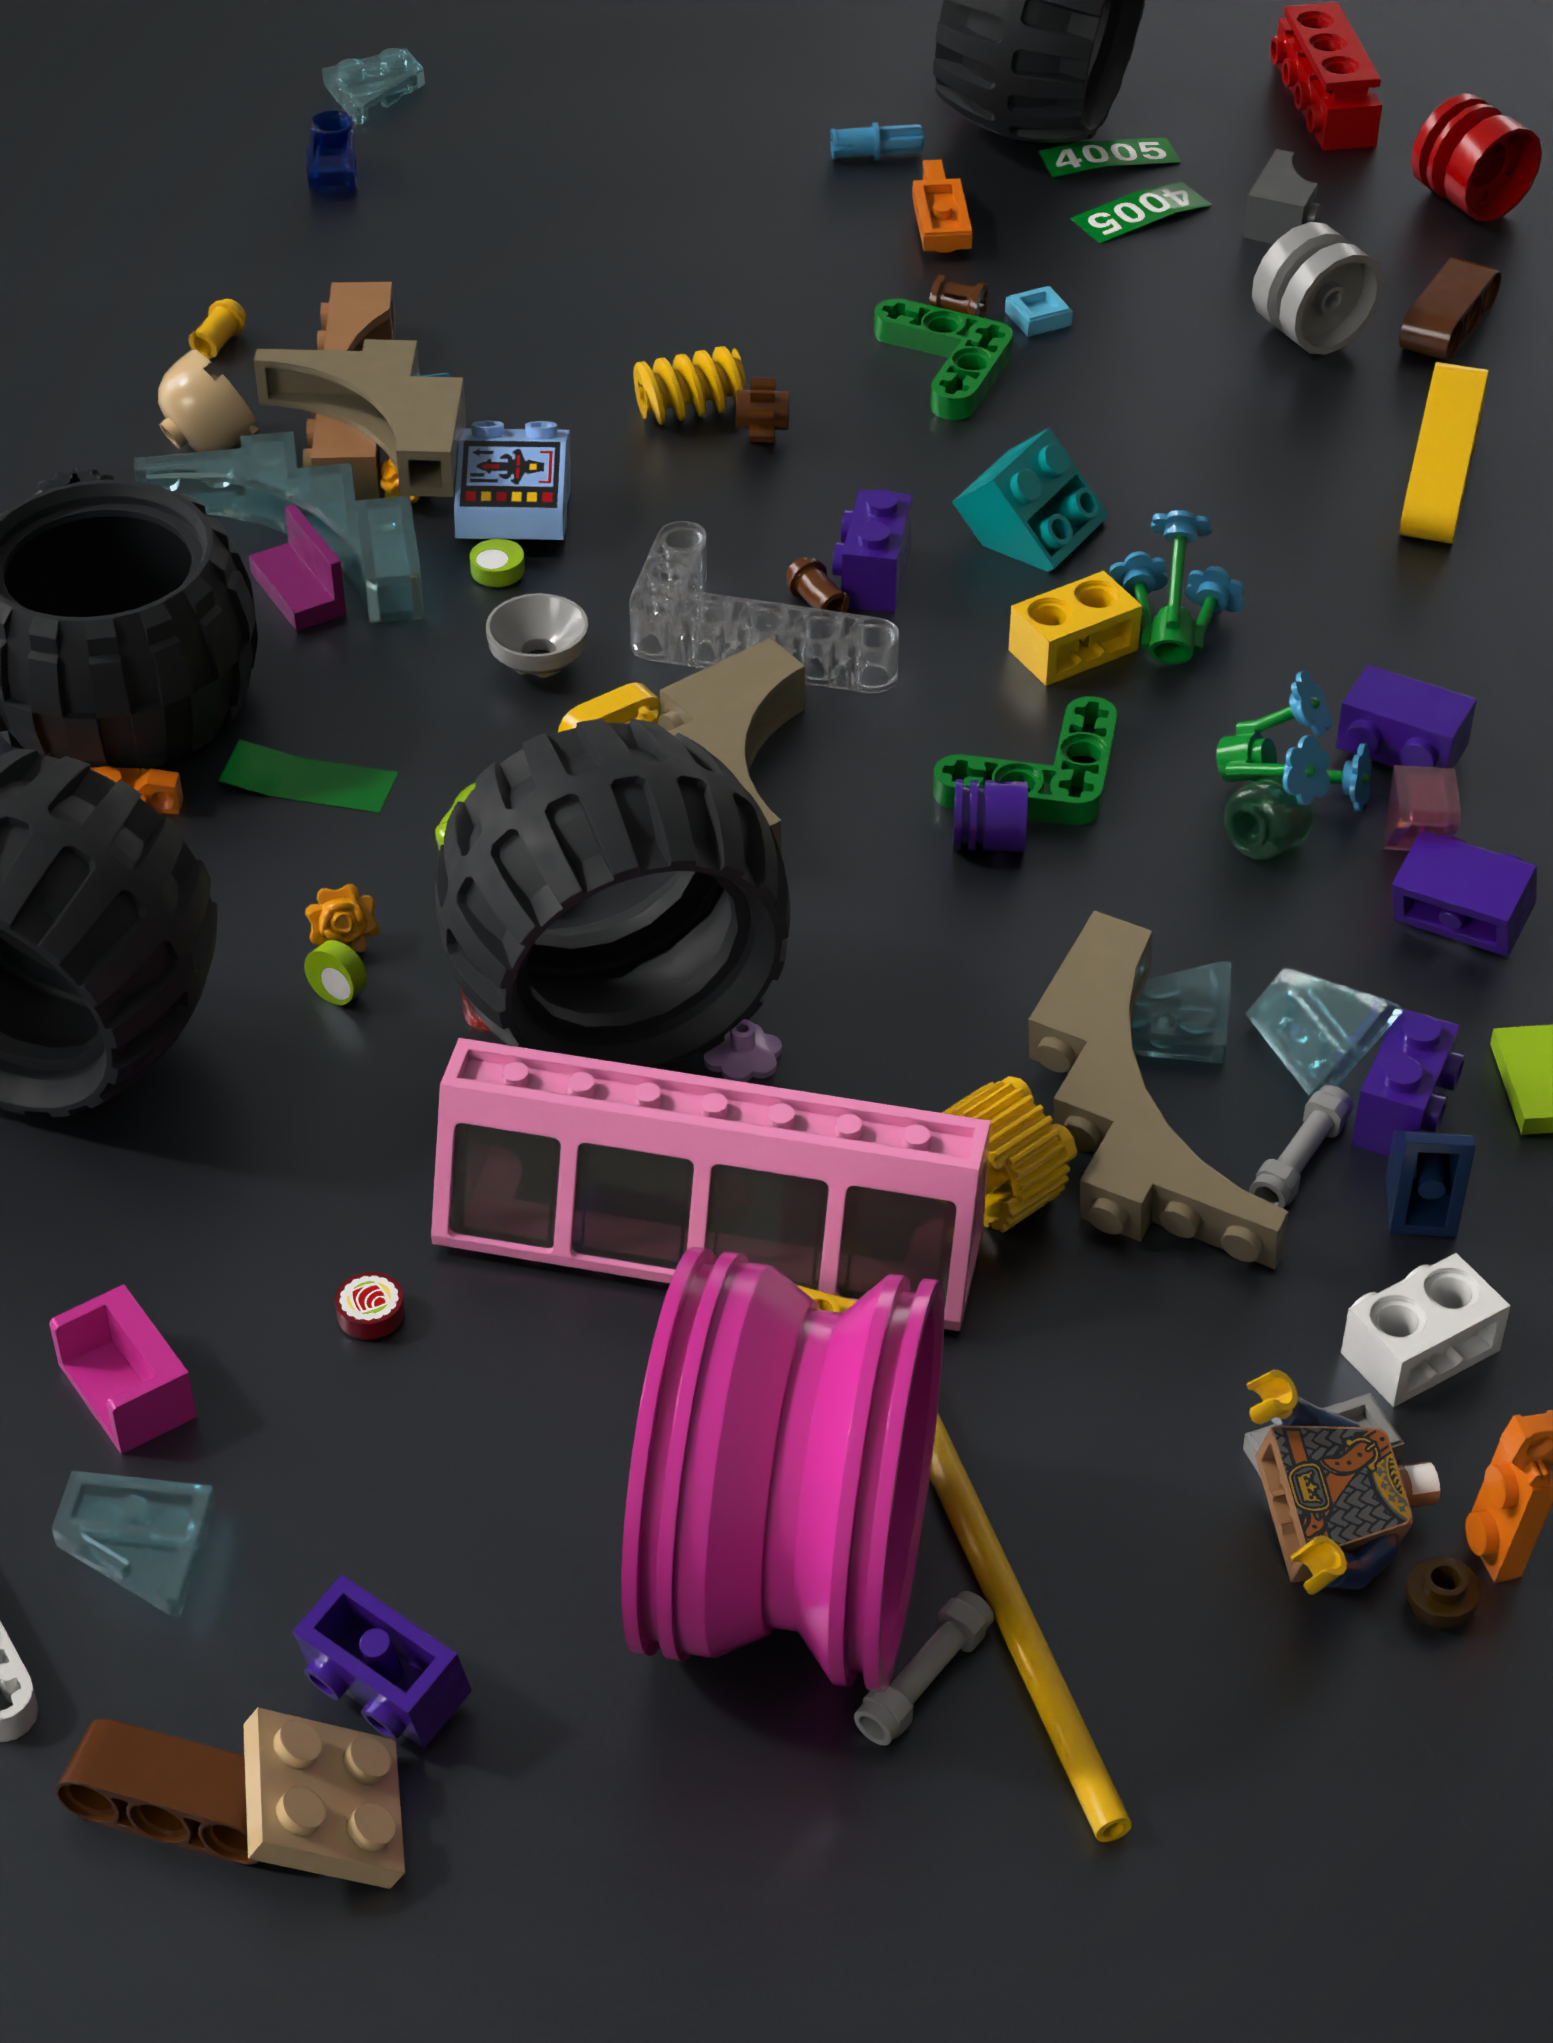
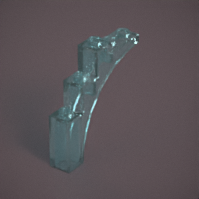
[134,431,425,623]

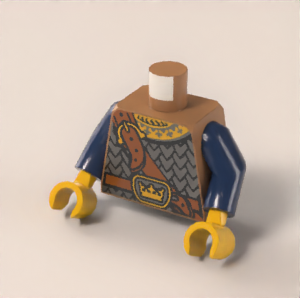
[1247,1369,1440,1595]

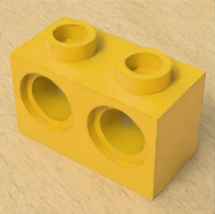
[1008,571,1142,686]

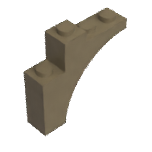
[254,339,466,497]
[658,638,805,853]

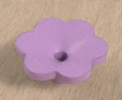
[704,1019,782,1082]

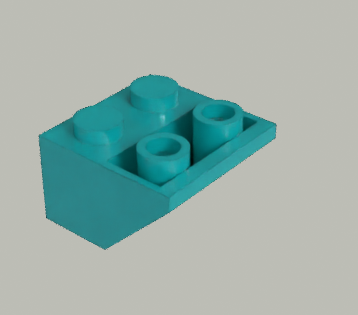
[952,428,1109,572]

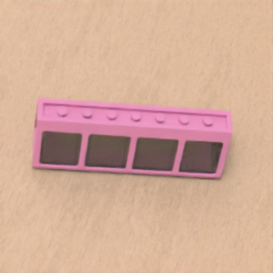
[431,1038,991,1331]

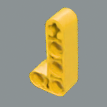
[1399,362,1489,544]

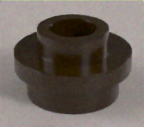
[1405,1557,1481,1628]

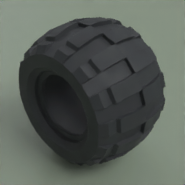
[0,480,258,769]

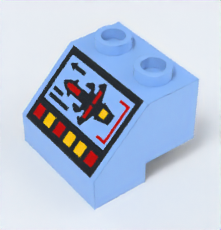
[454,420,571,540]

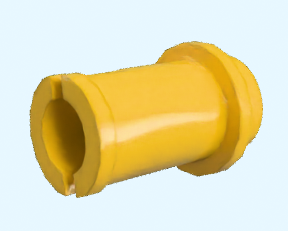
[188,299,246,359]

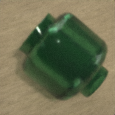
[1223,776,1313,860]

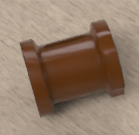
[929,274,990,318]

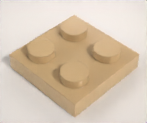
[243,1707,405,1889]

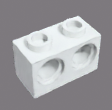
[1341,1253,1511,1407]

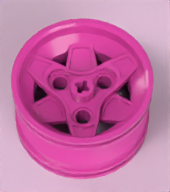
[621,1247,945,1692]

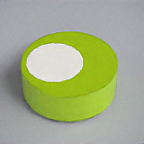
[470,539,525,587]
[304,940,367,1005]

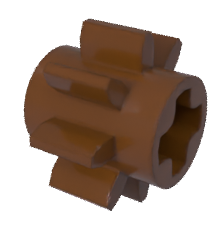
[736,377,789,443]

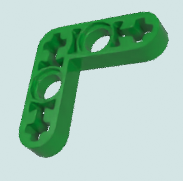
[874,298,1013,420]
[933,696,1117,825]

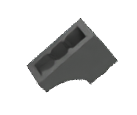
[1243,149,1322,244]

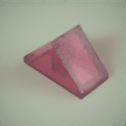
[1384,765,1462,851]

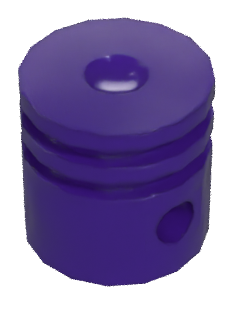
[953,779,1028,853]

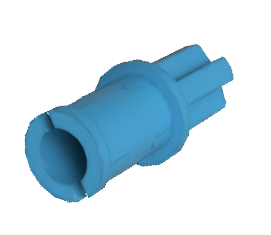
[830,122,924,160]

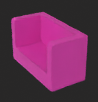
[49,1284,197,1455]

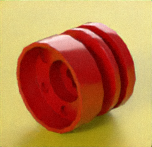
[1411,93,1542,222]

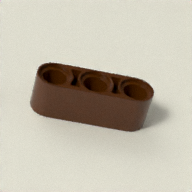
[1399,257,1502,362]
[55,1718,259,1865]

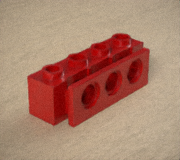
[1270,2,1382,151]

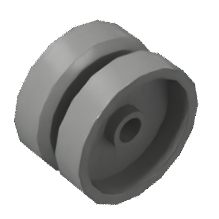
[1252,222,1384,355]

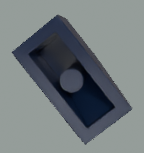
[1386,1130,1476,1237]

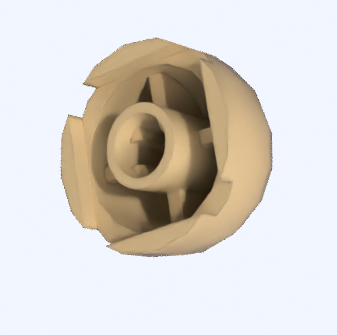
[158,349,260,456]

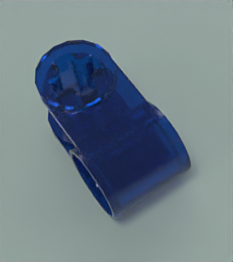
[306,109,358,190]

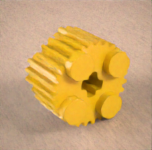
[938,1076,1077,1233]

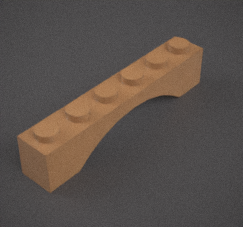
[303,282,396,502]

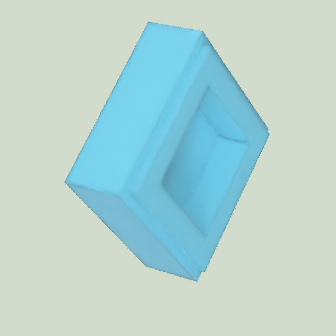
[1005,286,1073,337]

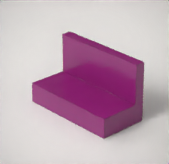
[249,504,347,631]

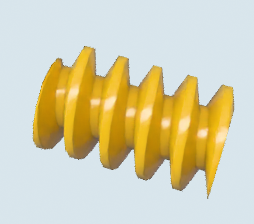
[633,346,746,425]

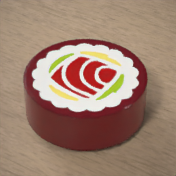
[335,1272,405,1339]

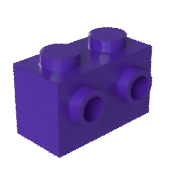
[832,489,912,613]
[1335,664,1477,783]
[1392,830,1537,957]
[1351,1007,1465,1157]
[292,1574,472,1749]

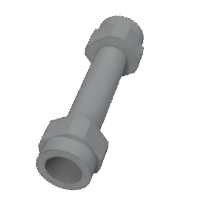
[1249,1085,1353,1209]
[854,1591,994,1745]

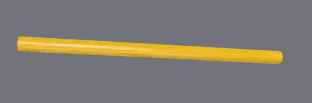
[930,1413,1132,1842]

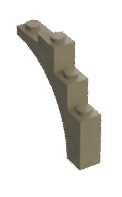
[1028,910,1288,1269]

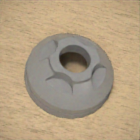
[486,593,589,678]

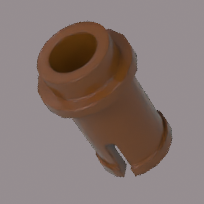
[786,557,850,623]

